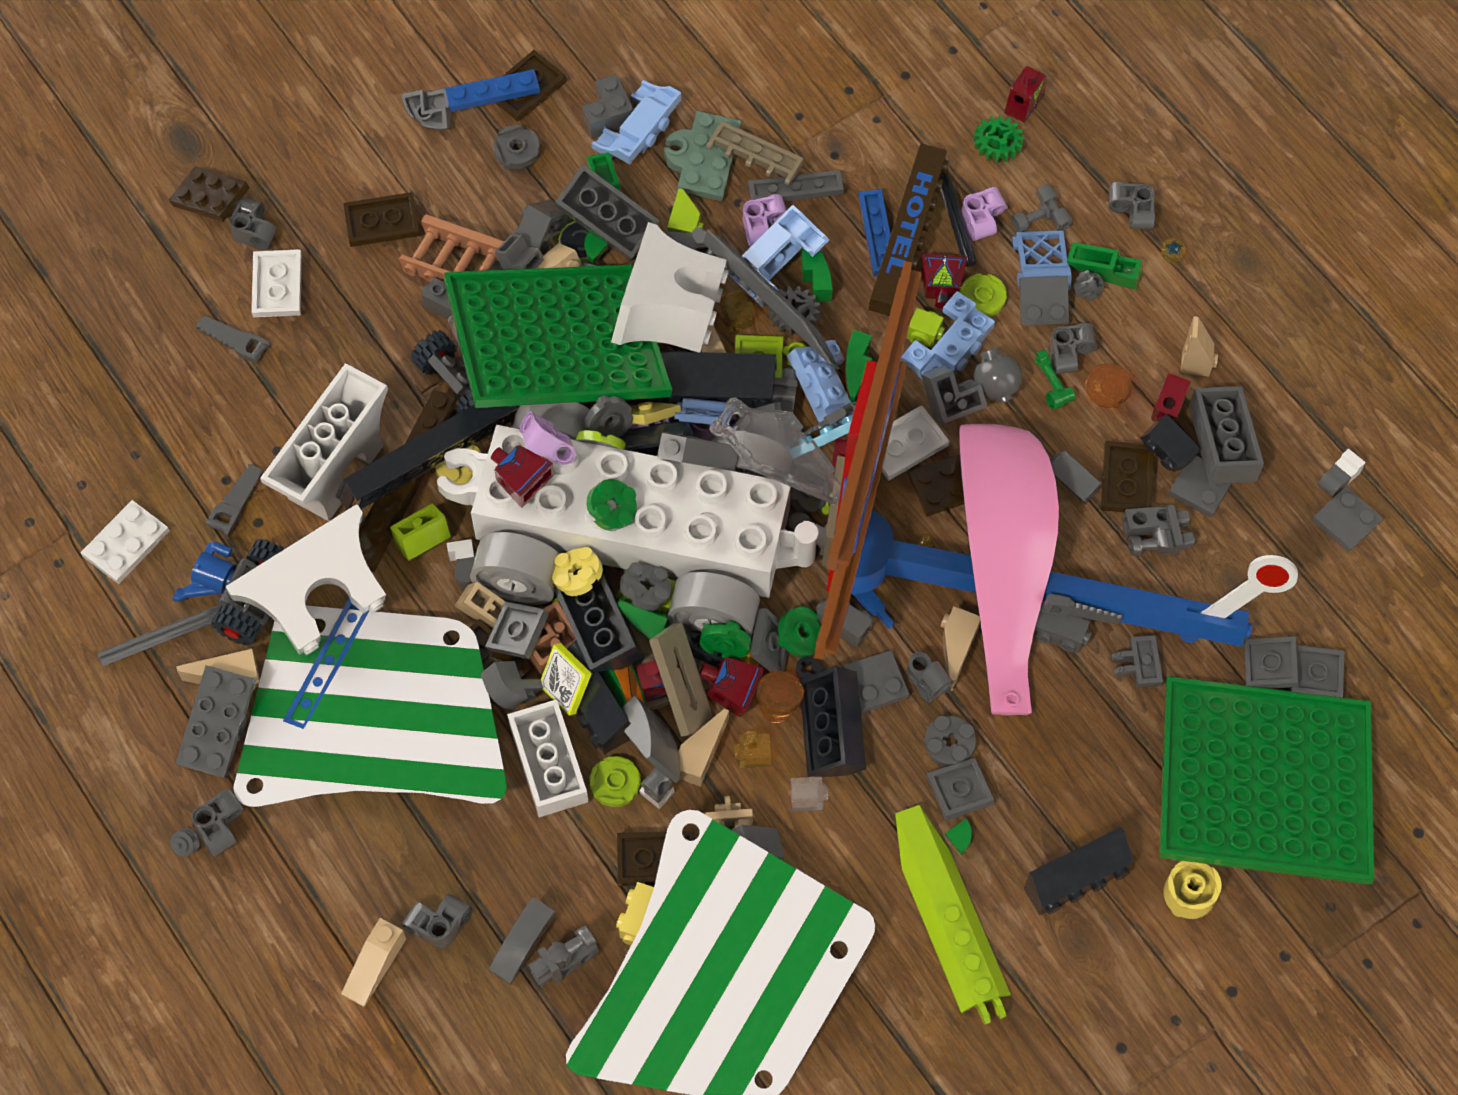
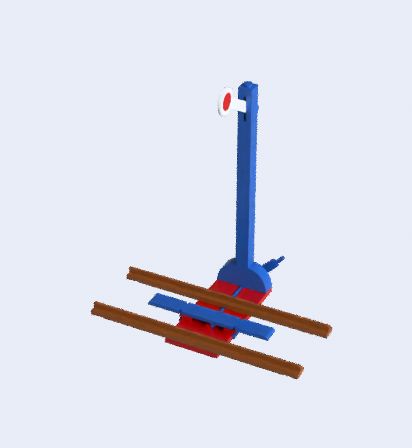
[814,261,1298,660]

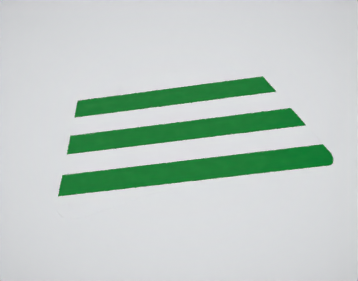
[233,606,507,807]
[566,810,875,1095]

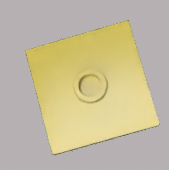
[631,402,681,425]

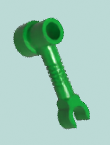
[1034,350,1075,410]

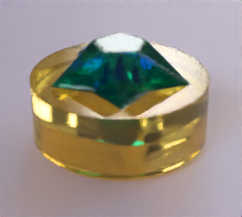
[1161,238,1186,262]

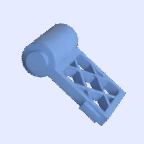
[1012,230,1071,290]
[674,398,732,427]

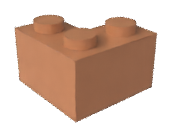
[530,601,576,676]

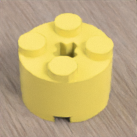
[1163,861,1221,919]

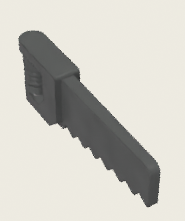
[196,316,271,364]
[787,402,856,446]
[206,464,262,537]
[1040,594,1123,624]

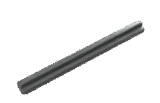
[98,604,223,666]

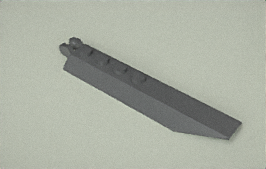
[691,227,839,370]

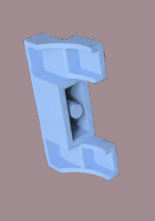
[592,80,681,164]
[728,205,829,307]
[901,291,995,379]
[787,340,856,429]

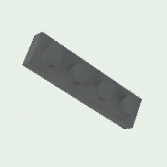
[748,170,844,202]

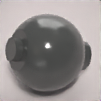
[974,347,1022,403]

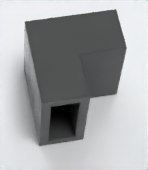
[495,234,544,270]

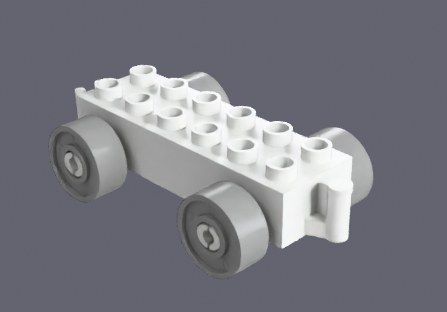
[437,402,818,637]

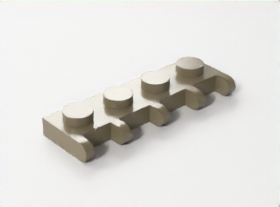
[706,121,804,186]

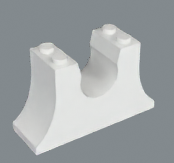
[611,222,729,353]
[260,363,388,521]
[226,504,386,655]

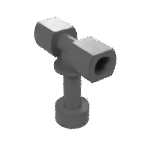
[1011,184,1072,232]

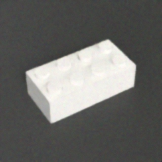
[507,699,588,817]

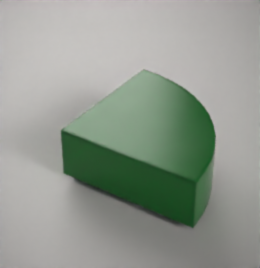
[584,232,608,264]
[945,819,972,855]

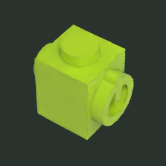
[907,308,945,348]

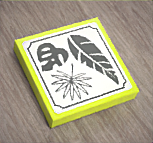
[541,643,592,716]

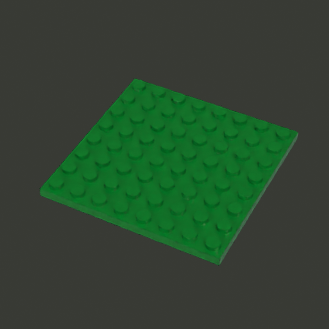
[444,265,672,408]
[1159,676,1374,885]

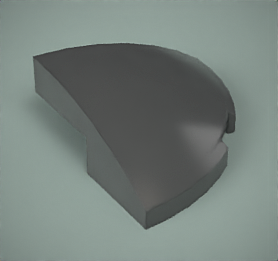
[402,88,451,130]

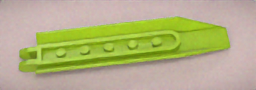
[895,805,1011,1025]

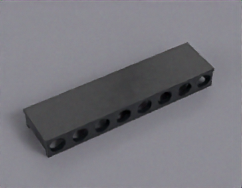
[584,351,777,409]
[336,405,520,510]

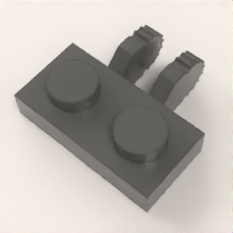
[1112,635,1163,688]

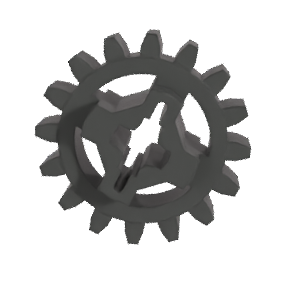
[769,286,820,336]

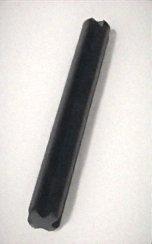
[940,169,977,267]

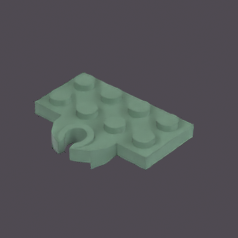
[664,111,741,201]

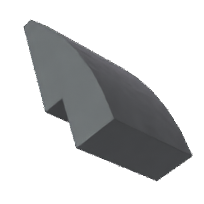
[621,696,680,783]

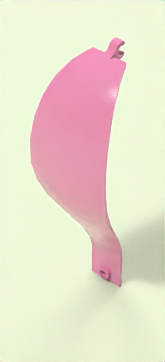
[960,424,1059,715]

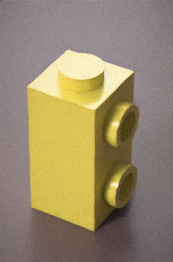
[616,882,654,946]

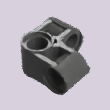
[1108,182,1155,230]
[229,197,277,250]
[1049,323,1097,374]
[906,652,953,703]
[192,789,244,857]
[401,894,473,948]

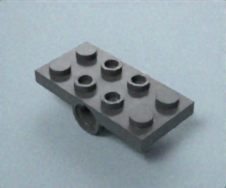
[175,665,256,778]

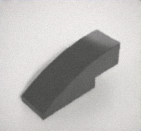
[489,897,556,985]

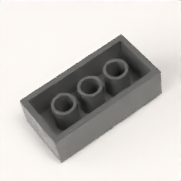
[554,164,660,261]
[1189,386,1264,484]

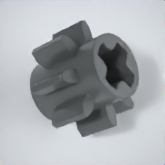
[1074,270,1104,301]

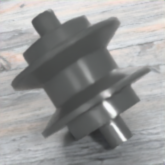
[170,828,200,857]

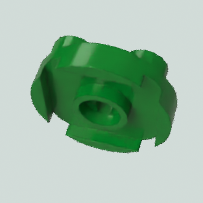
[586,479,637,531]
[777,606,821,658]
[700,622,751,659]

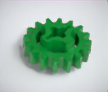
[973,115,1024,163]

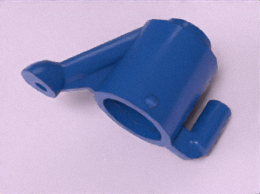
[173,542,236,602]

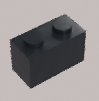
[1140,414,1201,473]

